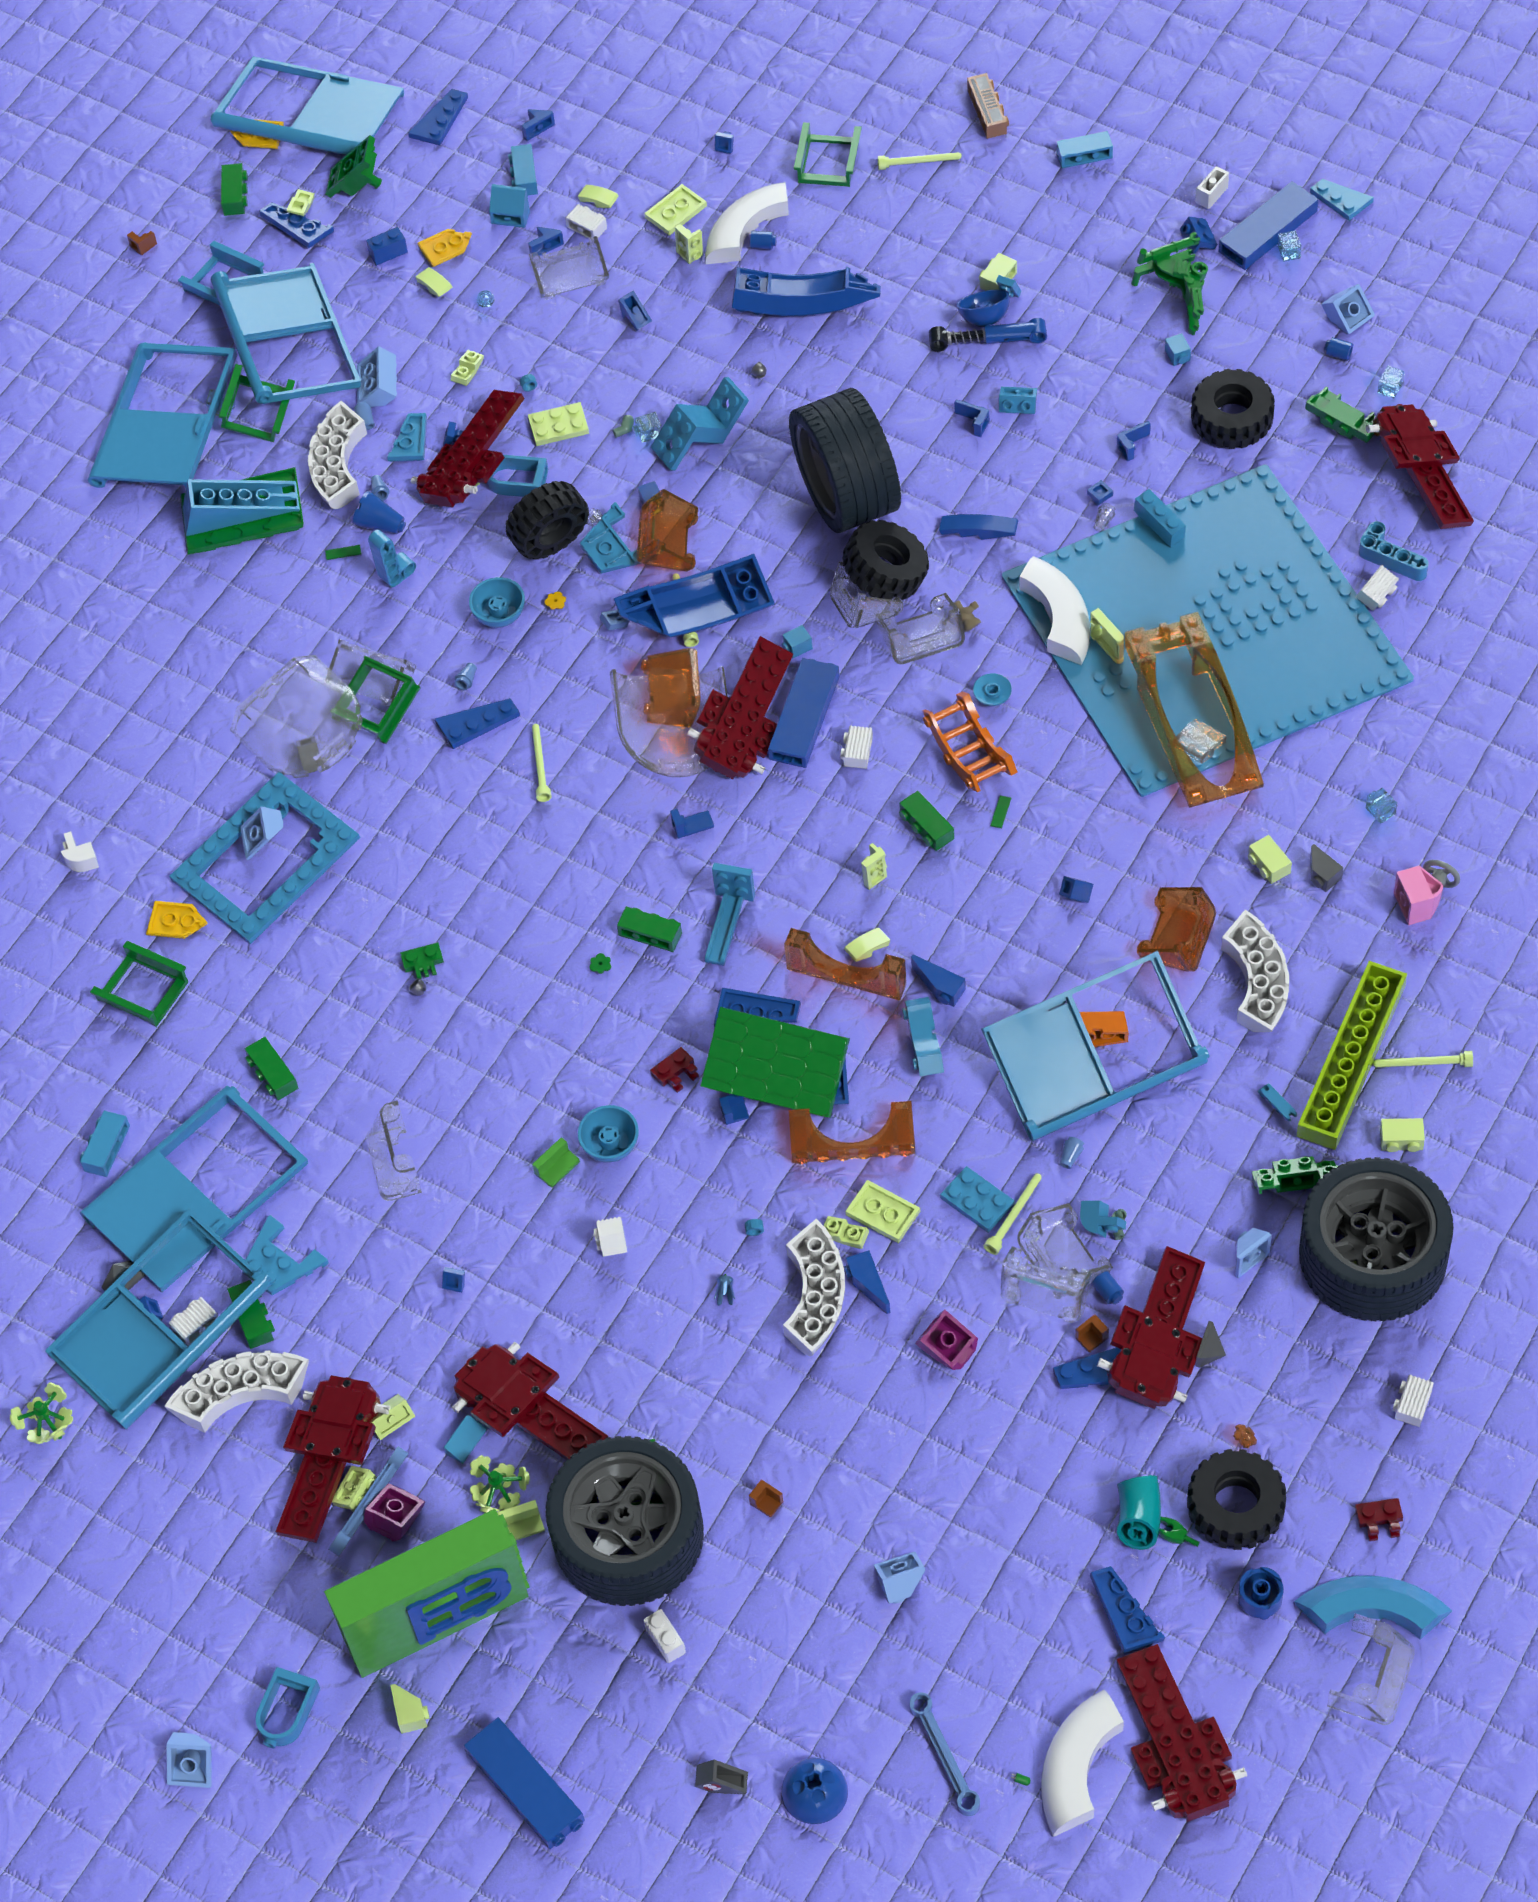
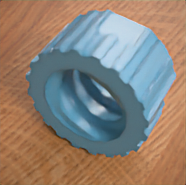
[519,374,537,391]
[745,1219,764,1236]

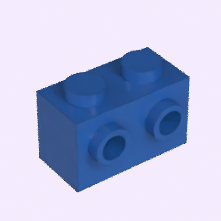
[366,227,408,266]

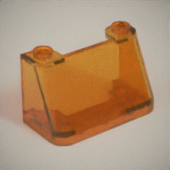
[637,489,698,572]
[641,648,700,728]
[1137,887,1216,972]

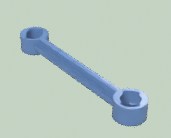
[328,1446,409,1556]
[910,1692,980,1816]

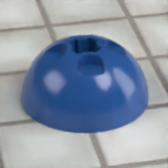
[957,290,1010,327]
[781,1758,848,1824]

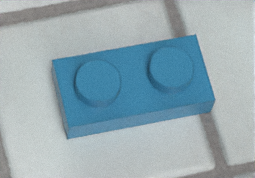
[996,275,1022,298]

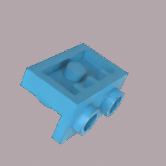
[999,386,1037,414]

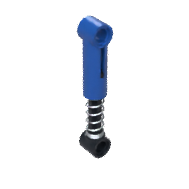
[929,318,1047,352]

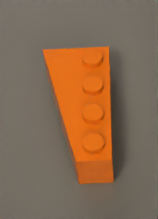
[1079,1011,1129,1047]

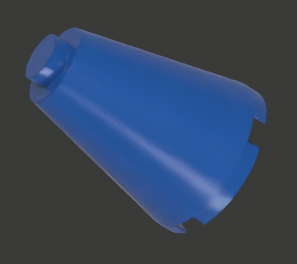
[352,491,406,534]

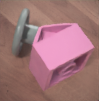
[1394,860,1460,925]

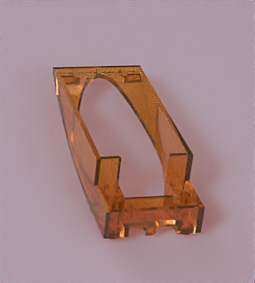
[1125,612,1264,808]

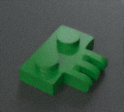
[400,942,444,979]

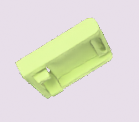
[1090,608,1124,664]

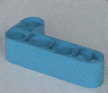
[1359,521,1429,581]
[368,530,416,587]

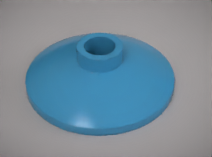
[973,673,1012,706]

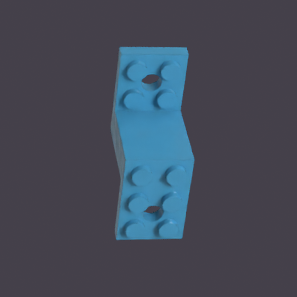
[651,377,749,471]

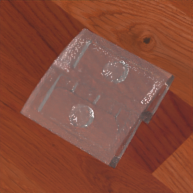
[1171,719,1227,764]

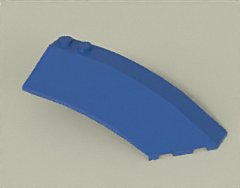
[732,266,881,316]
[614,554,775,637]

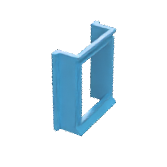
[178,241,264,306]

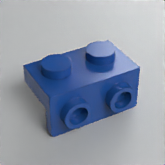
[1180,216,1218,254]

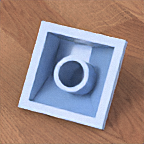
[1321,284,1375,334]
[240,807,283,860]
[1235,1228,1271,1278]
[874,1551,925,1604]
[167,1732,212,1788]

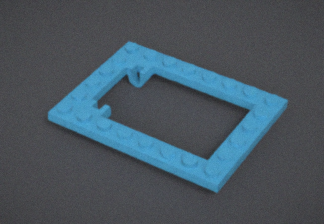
[169,772,360,944]

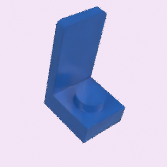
[954,399,990,437]
[1116,421,1151,461]
[670,809,714,839]

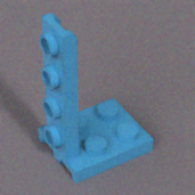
[705,863,755,966]

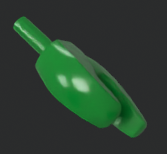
[1159,1517,1200,1547]

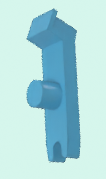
[1258,1083,1297,1122]

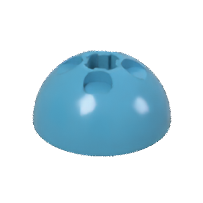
[469,577,525,628]
[578,1105,639,1162]

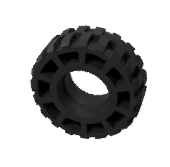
[1191,369,1275,449]
[506,481,589,559]
[842,520,929,601]
[1187,1449,1286,1550]

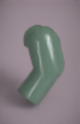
[612,415,634,438]
[1111,1209,1127,1240]

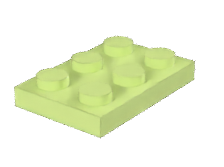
[644,184,707,236]
[528,402,589,446]
[845,1180,920,1243]

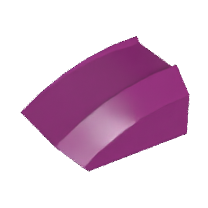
[915,1309,978,1370]
[364,1483,425,1542]

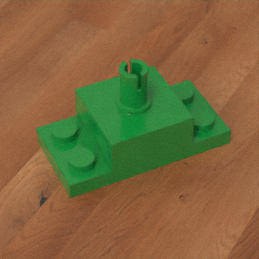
[325,135,382,198]

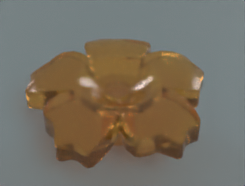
[1233,1424,1257,1449]

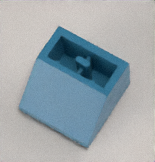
[489,184,530,228]

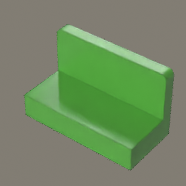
[532,1137,580,1188]

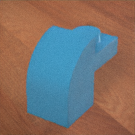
[1080,1201,1126,1238]

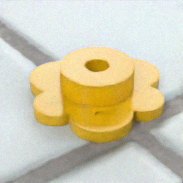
[545,592,566,610]

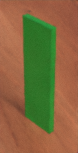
[325,545,361,560]
[990,795,1011,829]

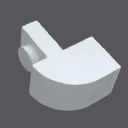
[61,831,99,872]

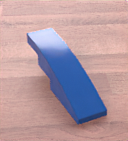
[939,514,1018,540]

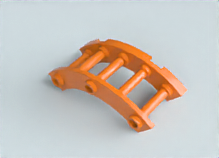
[923,691,1018,792]

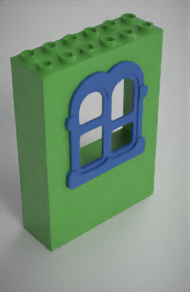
[324,1509,530,1678]

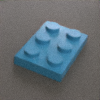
[940,1166,1015,1233]

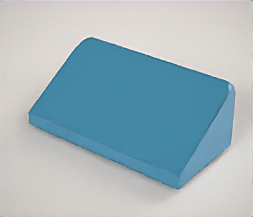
[444,1415,487,1463]

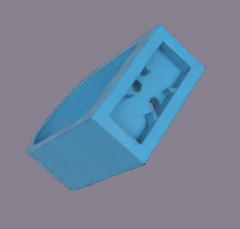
[487,455,549,497]
[256,1667,320,1749]

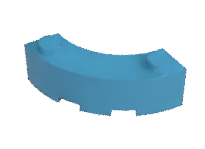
[902,997,944,1076]

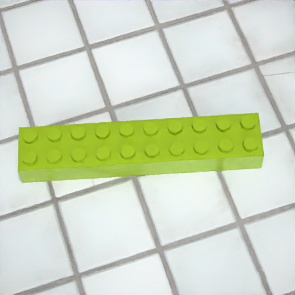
[1296,961,1407,1150]

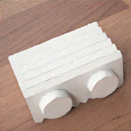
[1195,166,1229,209]
[565,204,607,241]
[1356,565,1399,611]
[840,725,873,769]
[594,1217,627,1257]
[169,1297,218,1346]
[1392,1375,1434,1427]
[644,1609,686,1663]

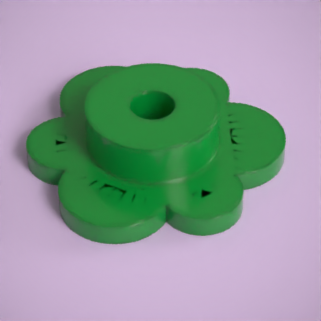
[590,953,612,974]

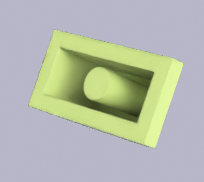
[390,1684,430,1734]

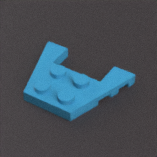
[580,502,657,574]
[242,1215,329,1295]

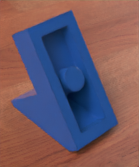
[521,109,555,141]
[528,227,564,259]
[618,290,652,331]

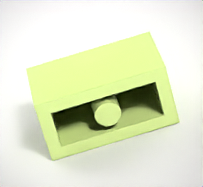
[979,253,1017,291]
[1248,835,1292,884]
[1380,1118,1425,1152]

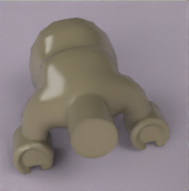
[953,600,981,633]

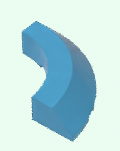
[1294,1576,1452,1639]

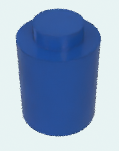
[750,230,777,250]
[1324,337,1354,361]
[1092,1271,1124,1304]

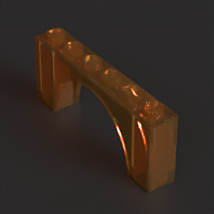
[784,928,907,1001]
[789,1101,915,1164]

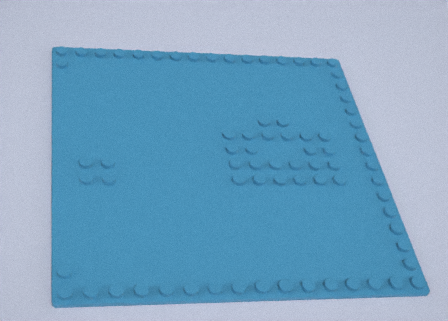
[1002,465,1414,797]

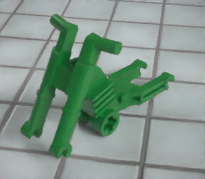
[1131,232,1208,335]

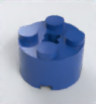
[1238,1567,1284,1620]

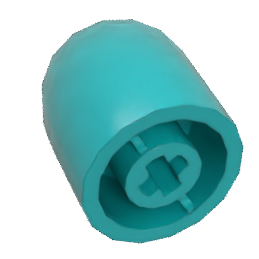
[1117,1475,1161,1550]

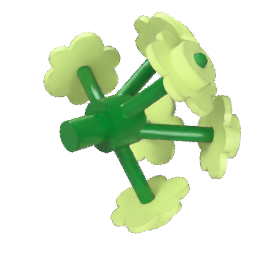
[10,1382,73,1444]
[470,1455,530,1514]

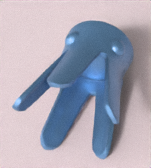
[714,1274,735,1306]

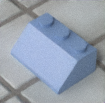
[357,346,397,407]

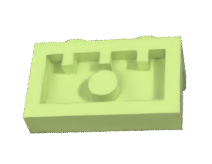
[675,224,703,264]
[861,843,887,890]
[332,1466,377,1512]

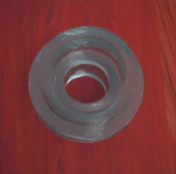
[477,290,495,307]

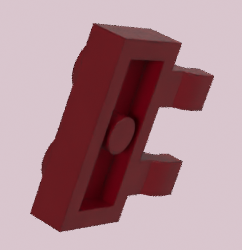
[650,1047,699,1093]
[1355,1498,1403,1541]

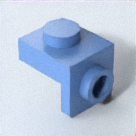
[599,609,630,630]

